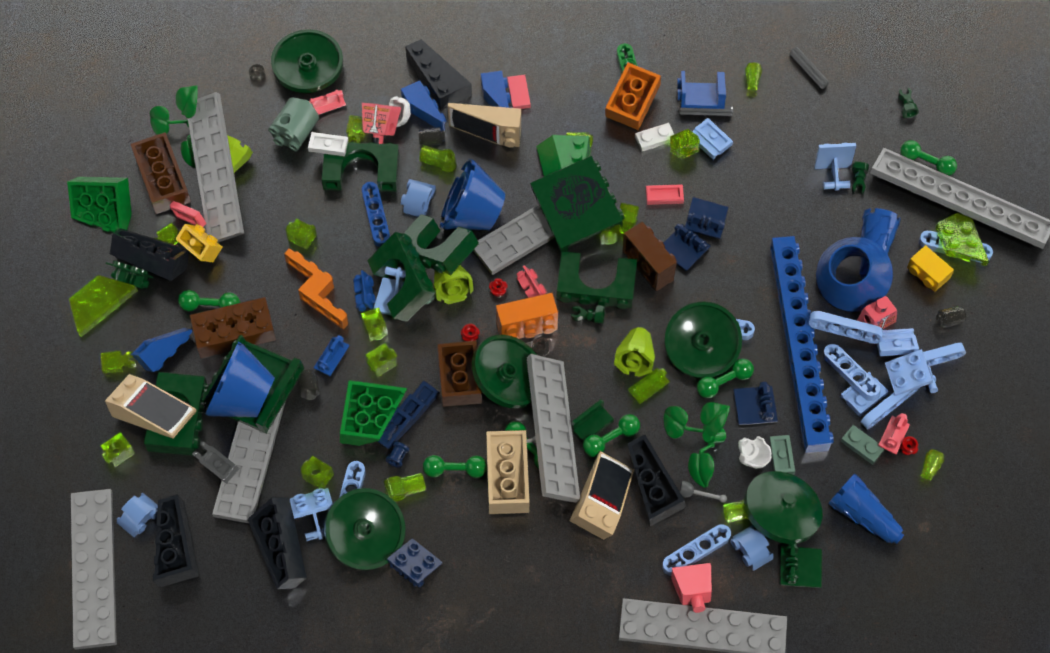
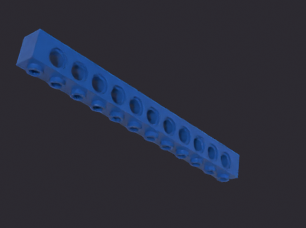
[770,236,834,453]

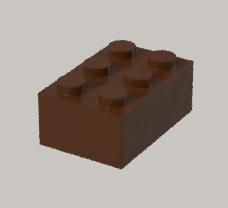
[622,221,677,291]
[438,341,482,407]

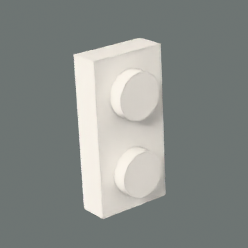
[635,123,676,152]
[308,132,348,156]

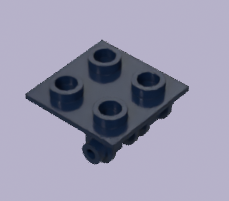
[685,197,728,239]
[664,223,711,271]
[734,382,778,425]
[387,538,443,588]

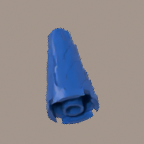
[859,208,901,279]
[828,474,904,544]

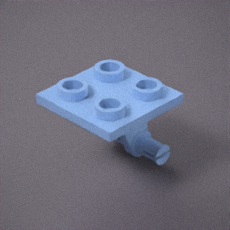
[814,143,856,191]
[373,266,406,316]
[885,349,938,396]
[290,488,333,542]

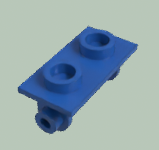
[353,270,376,312]
[313,335,350,376]

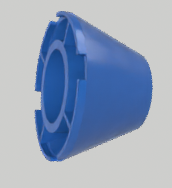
[440,159,505,230]
[816,237,893,312]
[205,342,275,418]

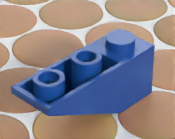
[481,71,512,108]
[401,81,447,131]
[131,328,193,372]

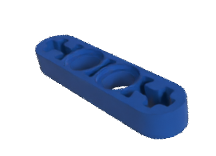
[362,182,390,247]

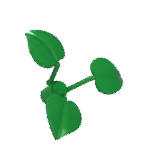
[150,85,198,168]
[664,402,730,488]

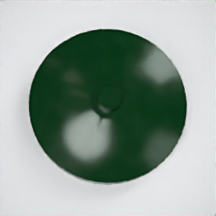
[271,29,343,93]
[665,302,742,379]
[472,335,537,409]
[744,471,823,544]
[324,488,405,570]

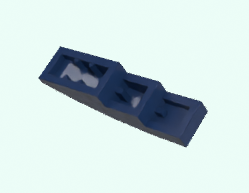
[378,381,440,449]

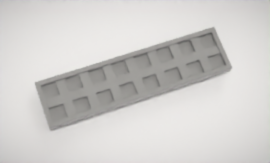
[188,92,244,243]
[473,190,610,275]
[527,354,580,503]
[212,401,286,523]
[71,489,117,650]
[619,598,787,653]

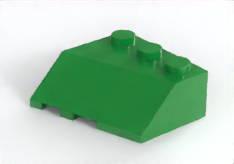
[536,135,591,177]
[67,177,132,232]
[340,380,407,446]

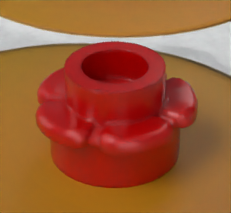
[489,278,508,297]
[461,324,480,342]
[900,436,918,455]

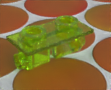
[628,368,670,404]

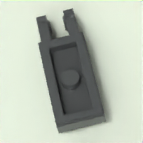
[192,441,240,484]

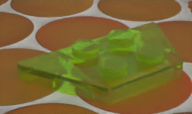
[936,212,989,266]
[69,275,137,337]

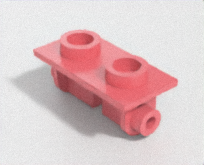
[309,89,346,115]
[517,265,547,298]
[878,413,910,454]

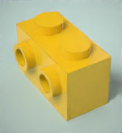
[176,224,223,262]
[907,245,954,292]

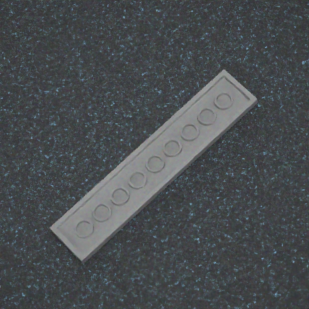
[870,148,1050,249]

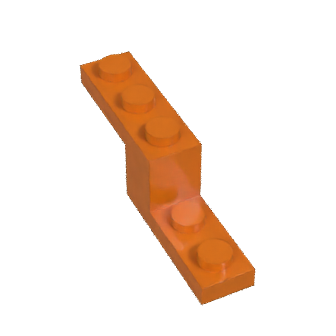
[284,248,348,330]

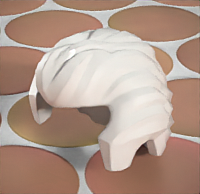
[389,96,411,127]
[738,436,772,469]

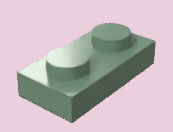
[841,425,885,465]
[769,435,795,475]

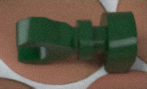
[898,88,919,118]
[852,161,869,195]
[571,305,605,324]

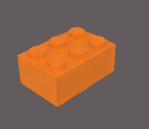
[605,63,661,130]
[496,293,558,339]

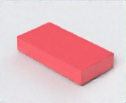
[507,75,531,109]
[646,185,684,205]
[169,201,207,227]

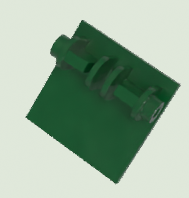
[105,260,153,289]
[780,544,822,588]

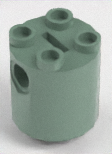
[268,97,319,151]

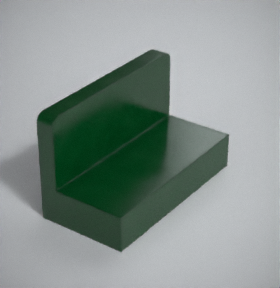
[571,399,614,444]

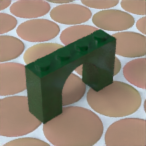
[322,142,399,192]
[403,214,479,275]
[367,232,436,322]
[556,251,637,309]
[144,372,210,456]

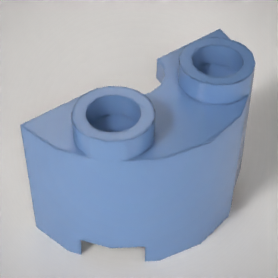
[401,179,436,217]
[117,493,158,537]
[730,525,773,571]

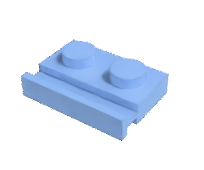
[688,118,733,160]
[877,328,919,356]
[840,372,889,417]

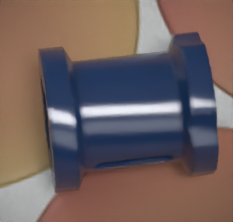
[385,442,410,468]

